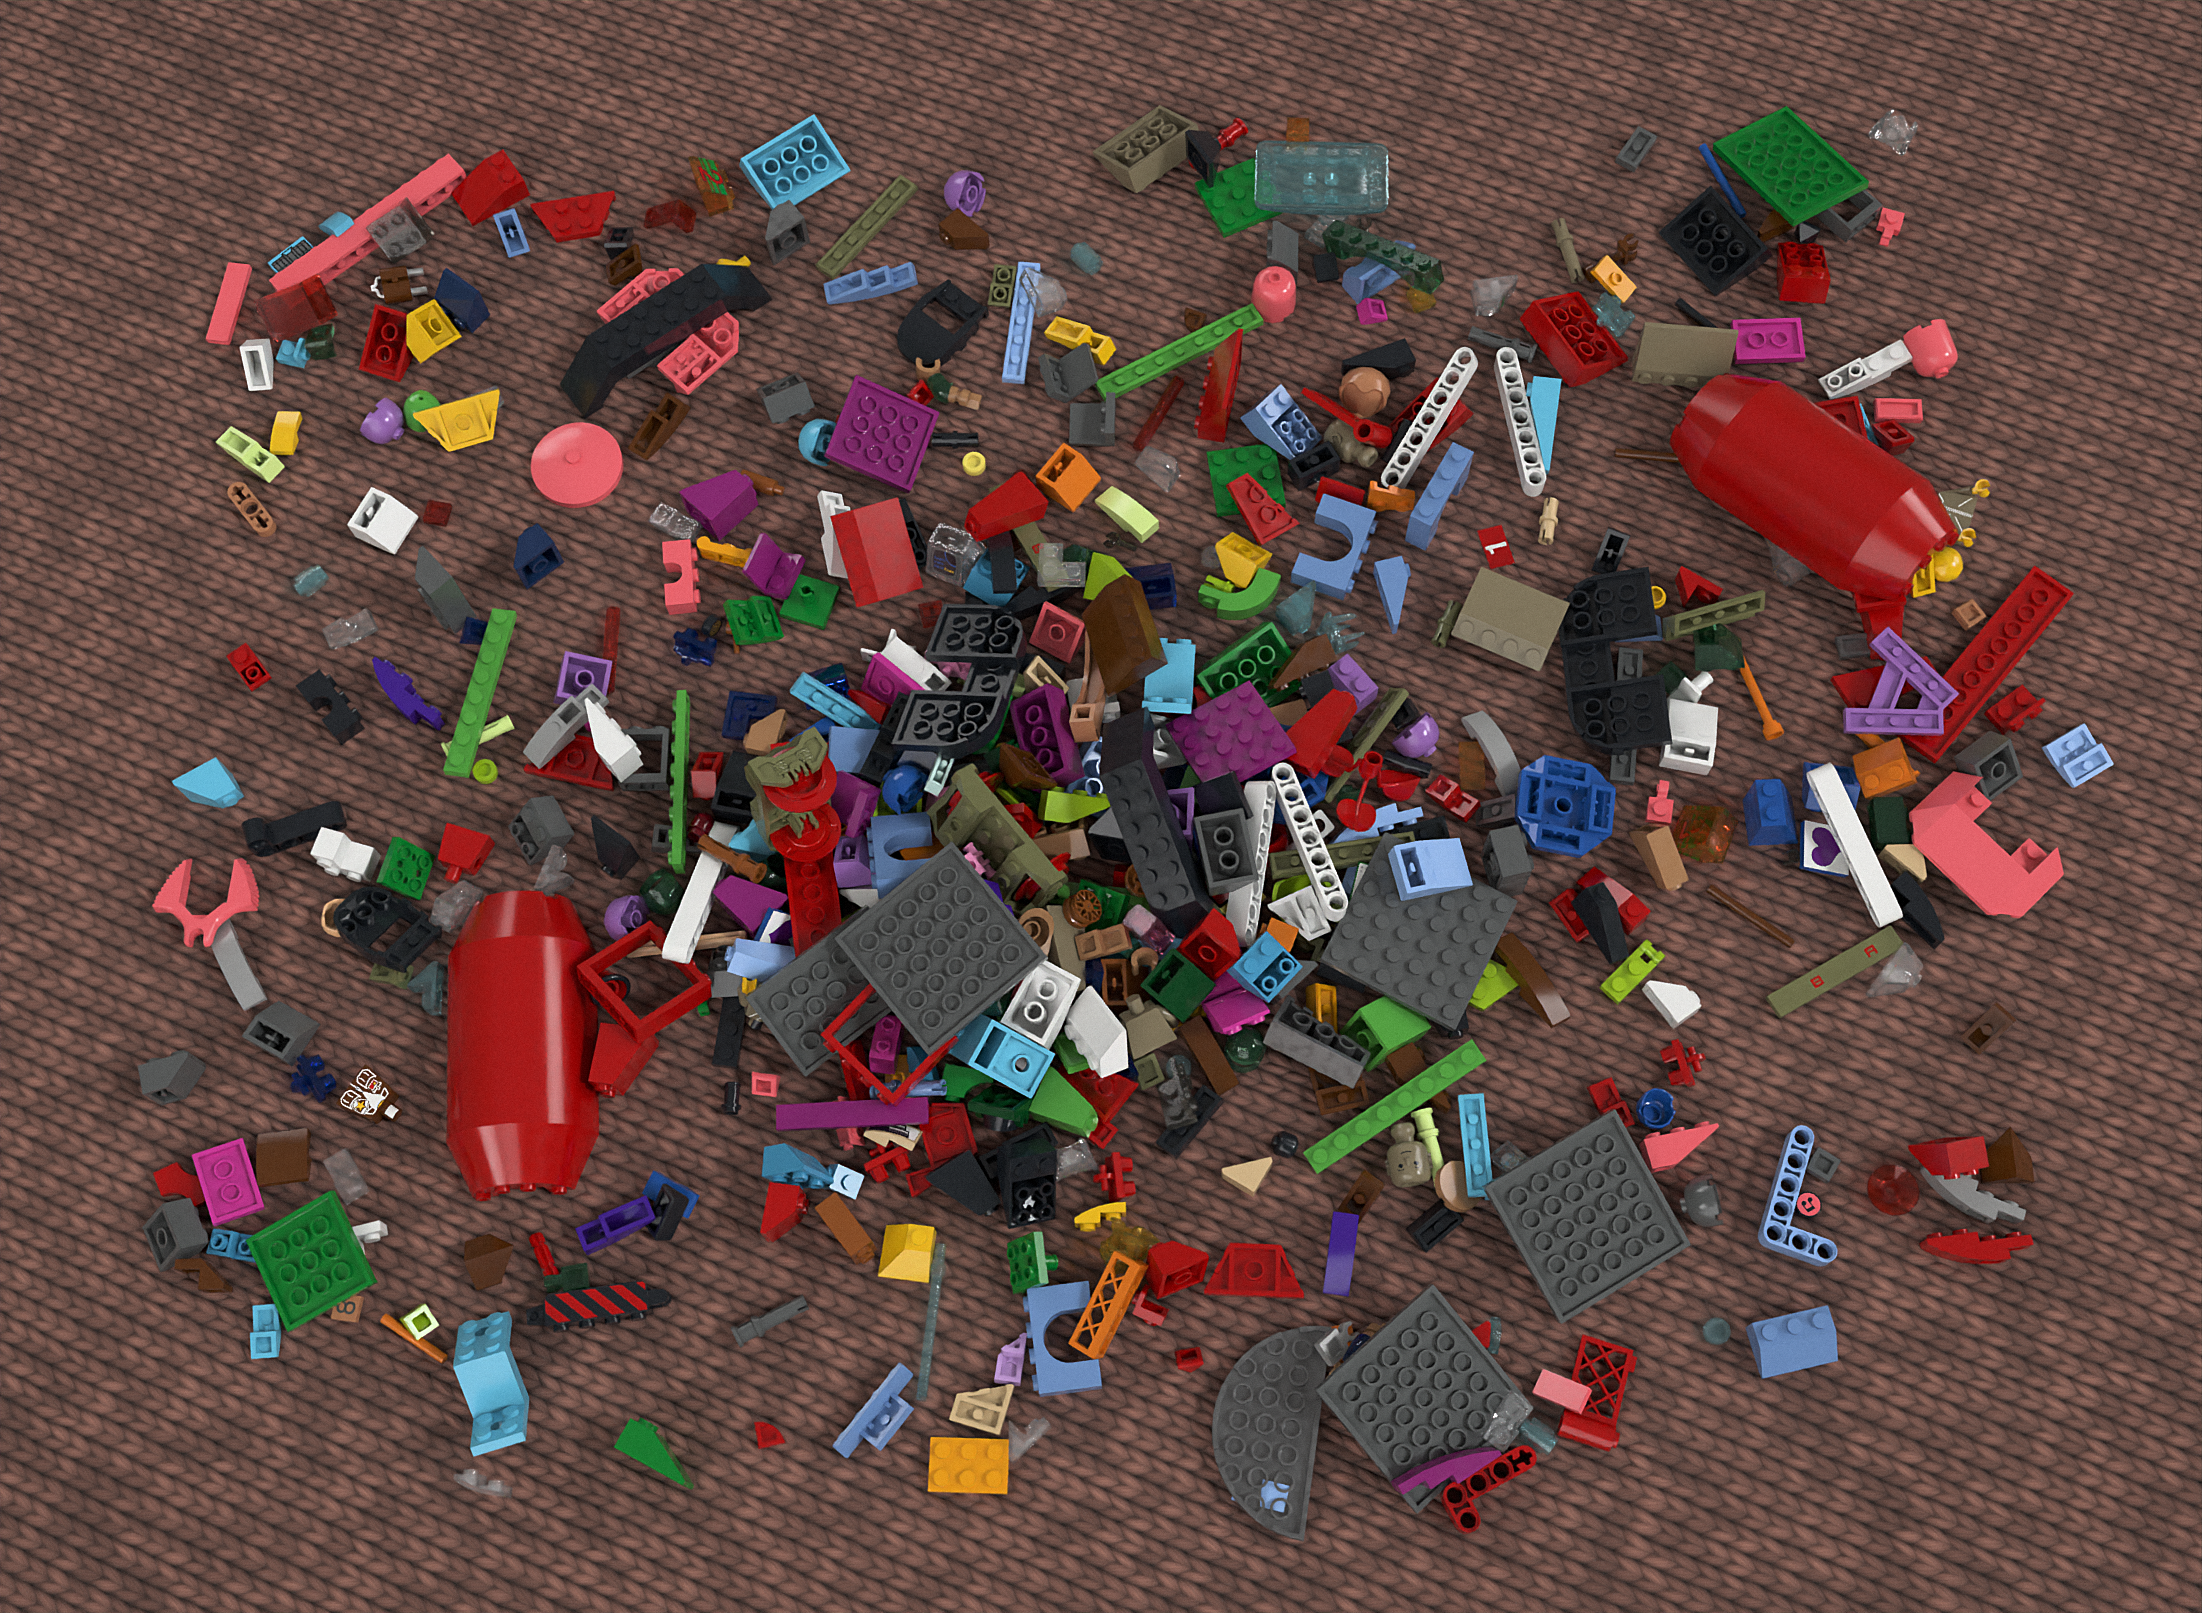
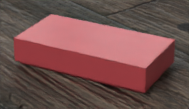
[1873,398,1923,423]
[1532,1369,1592,1414]

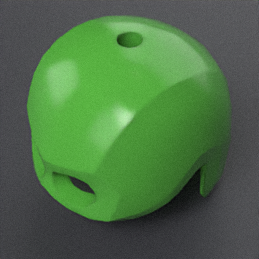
[403,390,441,432]

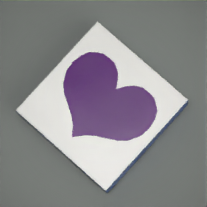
[1800,820,1849,877]
[753,907,794,947]

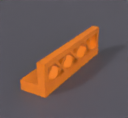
[1068,1250,1149,1359]

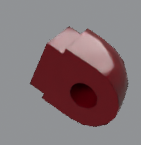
[687,812,715,843]

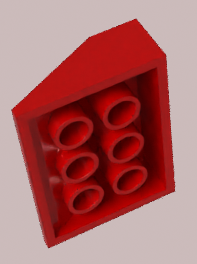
[1520,291,1629,388]
[1194,328,1243,443]
[830,497,924,607]

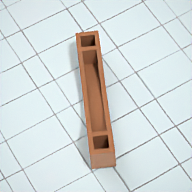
[1069,631,1107,742]

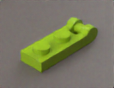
[1600,939,1666,1005]

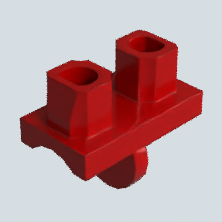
[1660,1039,1706,1087]
[863,1140,911,1184]
[1093,1152,1136,1203]

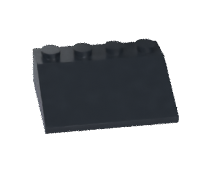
[1658,185,1772,296]

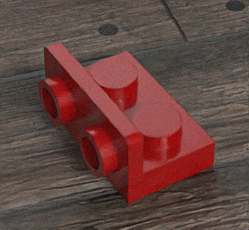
[1984,684,2046,736]

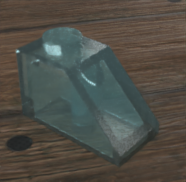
[1275,580,1316,636]

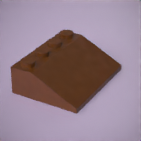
[1081,574,1168,697]

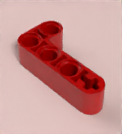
[1440,1445,1537,1534]

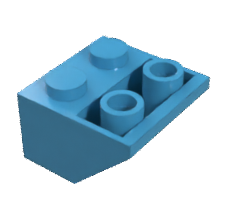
[963,548,1030,607]
[1227,931,1303,1003]
[762,1143,834,1190]

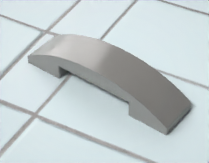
[1461,710,1521,797]
[211,918,267,1011]

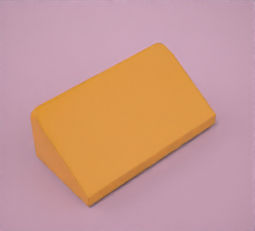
[1306,983,1338,1034]

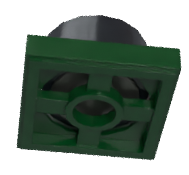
[968,1084,1035,1132]

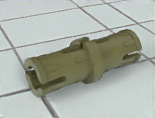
[1431,600,1462,648]

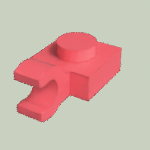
[1876,207,1905,247]
[1645,780,1674,826]

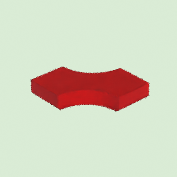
[153,1162,206,1208]

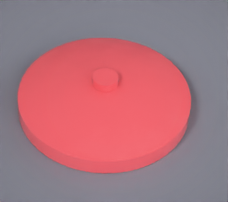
[531,422,624,508]

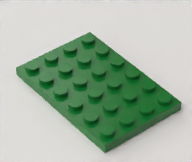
[1713,106,1869,227]

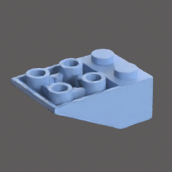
[1388,838,1473,901]

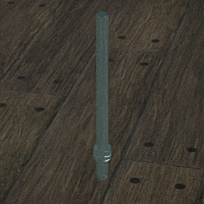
[916,1243,946,1401]

